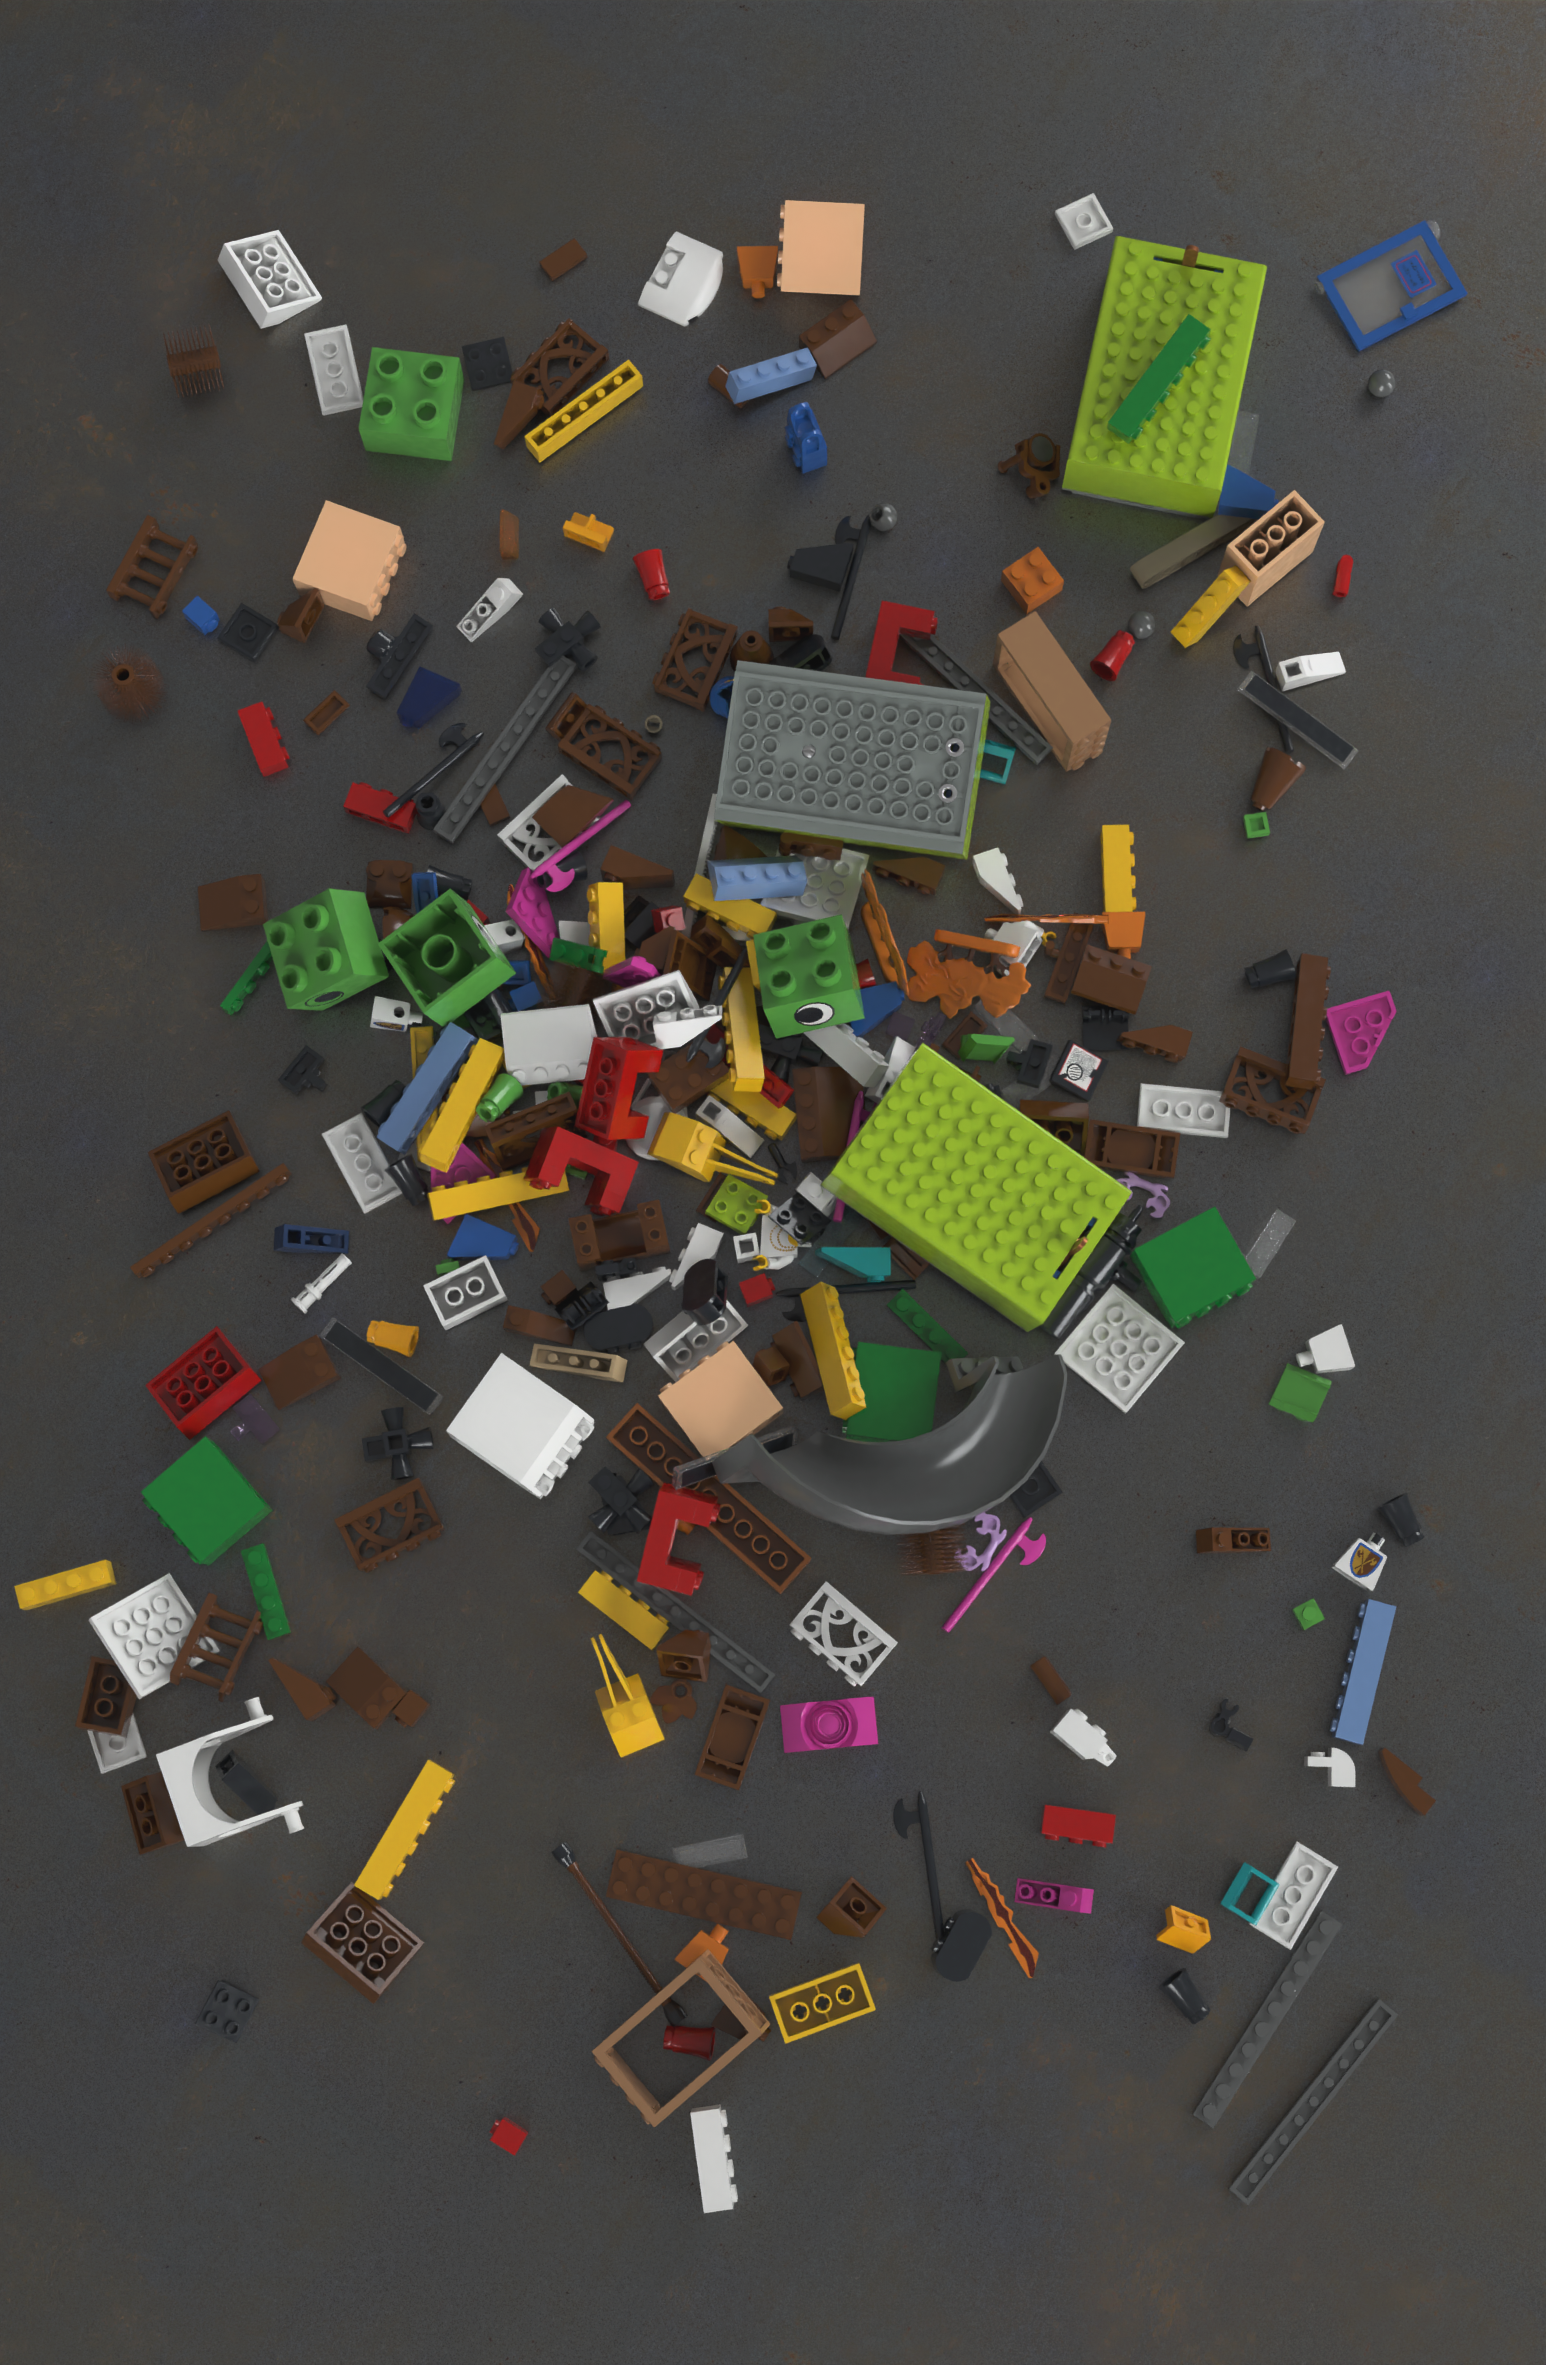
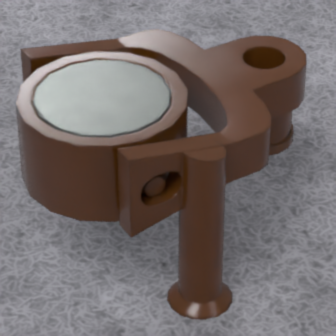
[998,433,1061,499]

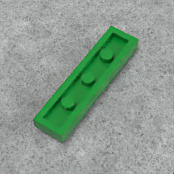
[220,942,273,1016]
[887,1289,968,1364]
[241,1543,291,1640]

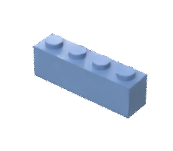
[725,347,817,404]

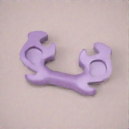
[1117,1172,1170,1219]
[954,1512,1007,1572]

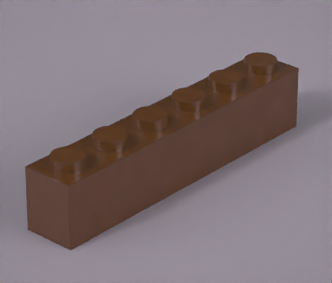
[1284,953,1331,1090]

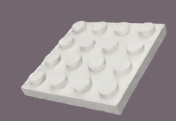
[761,843,869,929]
[1054,1284,1185,1414]
[89,1573,220,1699]

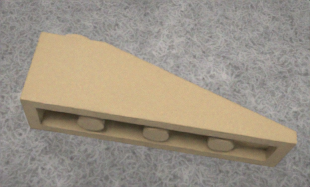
[529,1344,628,1383]

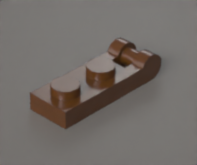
[778,832,843,860]

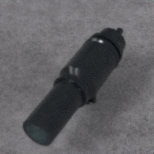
[1039,1205,1144,1340]

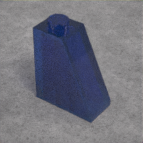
[396,667,462,728]

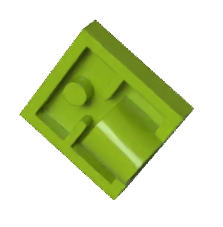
[705,1174,768,1235]

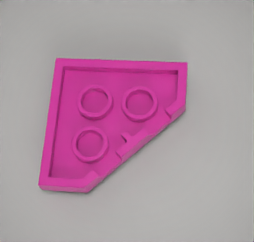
[505,867,560,958]
[603,956,661,988]
[1326,991,1397,1075]
[430,1143,496,1224]

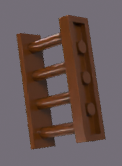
[106,515,198,619]
[170,1593,263,1703]

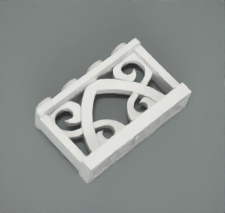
[497,774,600,871]
[789,1581,898,1687]

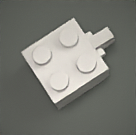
[1049,1709,1117,1767]

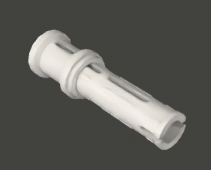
[290,1253,352,1314]

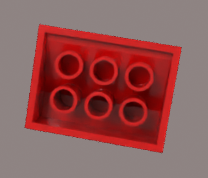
[145,1326,262,1440]

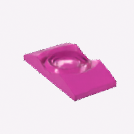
[780,1696,878,1753]

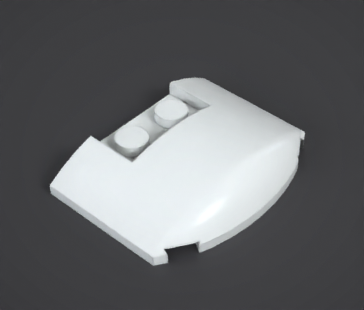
[638,231,723,327]

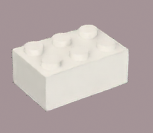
[423,1255,508,1330]

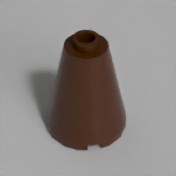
[730,630,774,672]
[1250,747,1307,812]

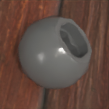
[1368,369,1395,397]
[870,503,897,531]
[1128,611,1156,639]

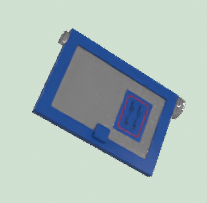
[1314,218,1468,352]

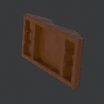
[663,930,717,1002]
[1084,1119,1181,1179]
[694,1685,770,1790]

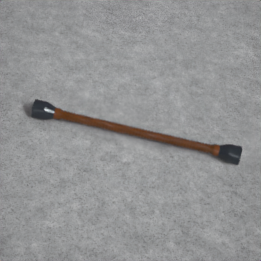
[551,1841,688,2026]

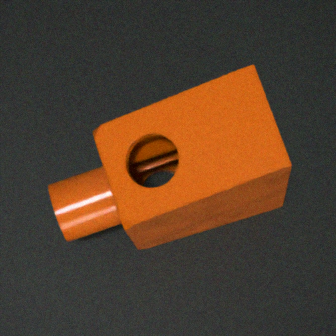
[737,246,778,298]
[1101,912,1145,959]
[674,1923,729,1982]

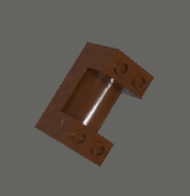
[568,1199,671,1272]

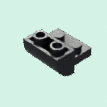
[624,895,659,951]
[463,988,513,1042]

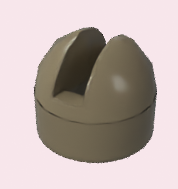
[645,715,663,733]

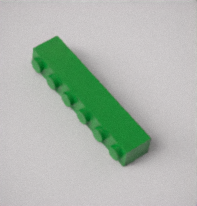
[1107,314,1211,444]

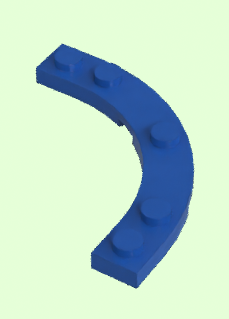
[411,872,531,985]

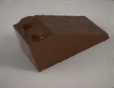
[600,845,675,890]
[198,874,268,931]
[258,1334,341,1410]
[326,1647,408,1729]
[268,1658,337,1721]

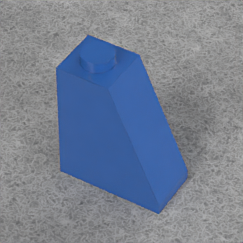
[1218,465,1279,519]
[849,981,905,1038]
[447,1214,519,1261]

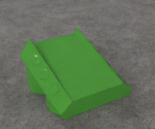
[958,1034,1015,1064]
[1269,1363,1332,1423]

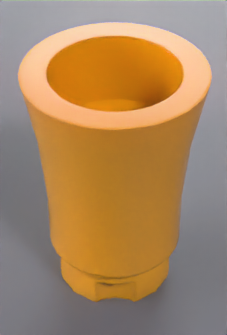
[366,1320,419,1357]

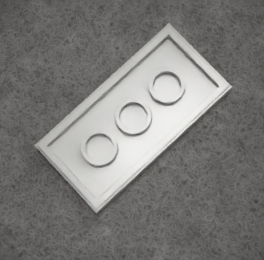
[304,324,364,416]
[1136,1083,1230,1138]
[322,1113,402,1214]
[1248,1841,1338,1950]

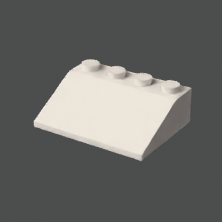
[218,230,322,329]
[593,970,700,1047]
[501,1004,597,1086]

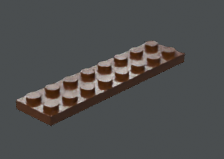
[606,1849,802,1940]

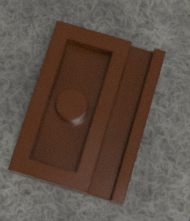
[883,1237,930,1280]

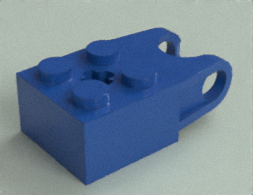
[784,402,827,474]

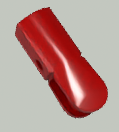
[1332,555,1353,597]

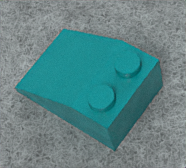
[815,1247,891,1282]

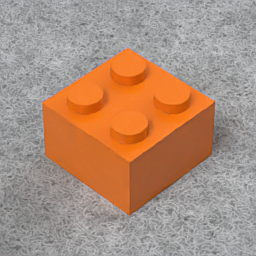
[1001,547,1064,615]

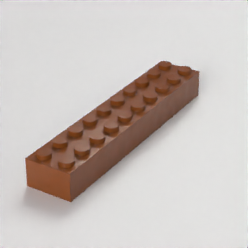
[606,1403,811,1595]

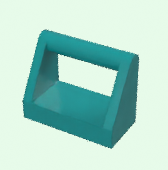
[980,739,1016,785]
[1220,1862,1280,1926]

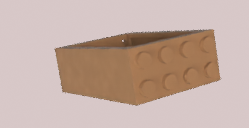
[993,611,1111,772]
[592,1949,770,2128]

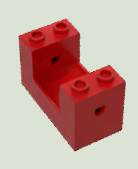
[865,600,938,685]
[575,1037,664,1140]
[524,1126,639,1216]
[637,1483,721,1596]

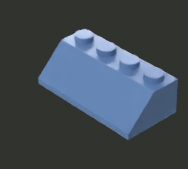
[707,855,807,901]

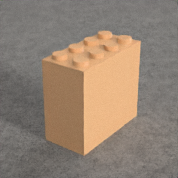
[777,200,865,295]
[1218,490,1325,607]
[293,500,406,621]
[658,1341,783,1464]

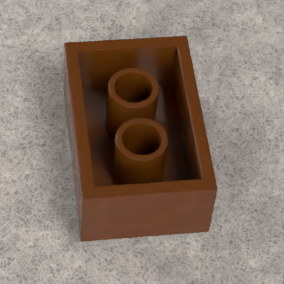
[647,1037,729,1114]
[75,1656,137,1738]

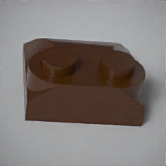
[366,860,414,909]

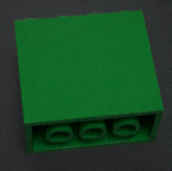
[1130,1207,1256,1329]
[842,1342,942,1442]
[141,1436,273,1566]

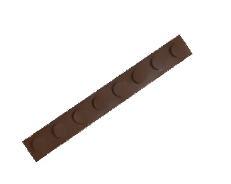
[130,1163,291,1278]

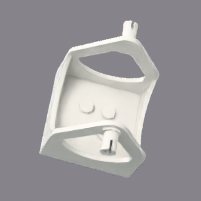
[156,1697,304,1847]

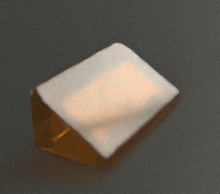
[500,509,519,559]

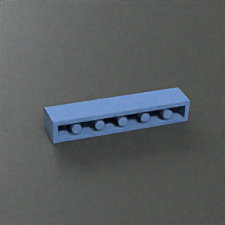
[376,1022,478,1155]
[1330,1599,1396,1745]

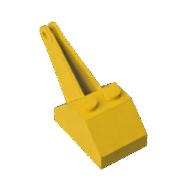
[647,1112,778,1186]
[591,1634,665,1758]

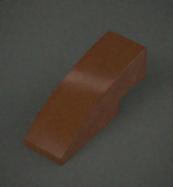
[690,915,750,969]
[1378,1748,1436,1816]

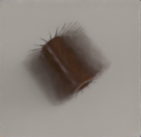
[163,325,224,398]
[92,644,167,724]
[536,960,617,1031]
[897,1523,969,1576]

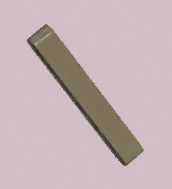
[1130,515,1259,588]

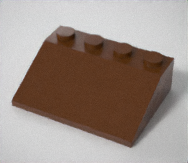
[792,1067,866,1163]
[148,1110,260,1214]
[301,1882,424,2004]

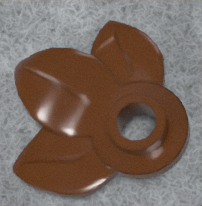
[650,1679,697,1724]

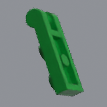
[549,938,608,973]

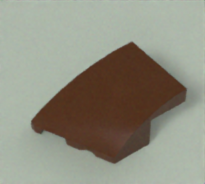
[532,785,614,848]
[712,825,767,861]

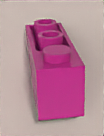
[1014,1878,1094,1914]

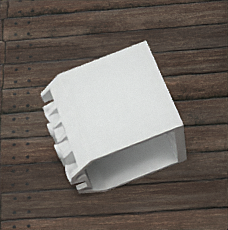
[446,1353,595,1500]

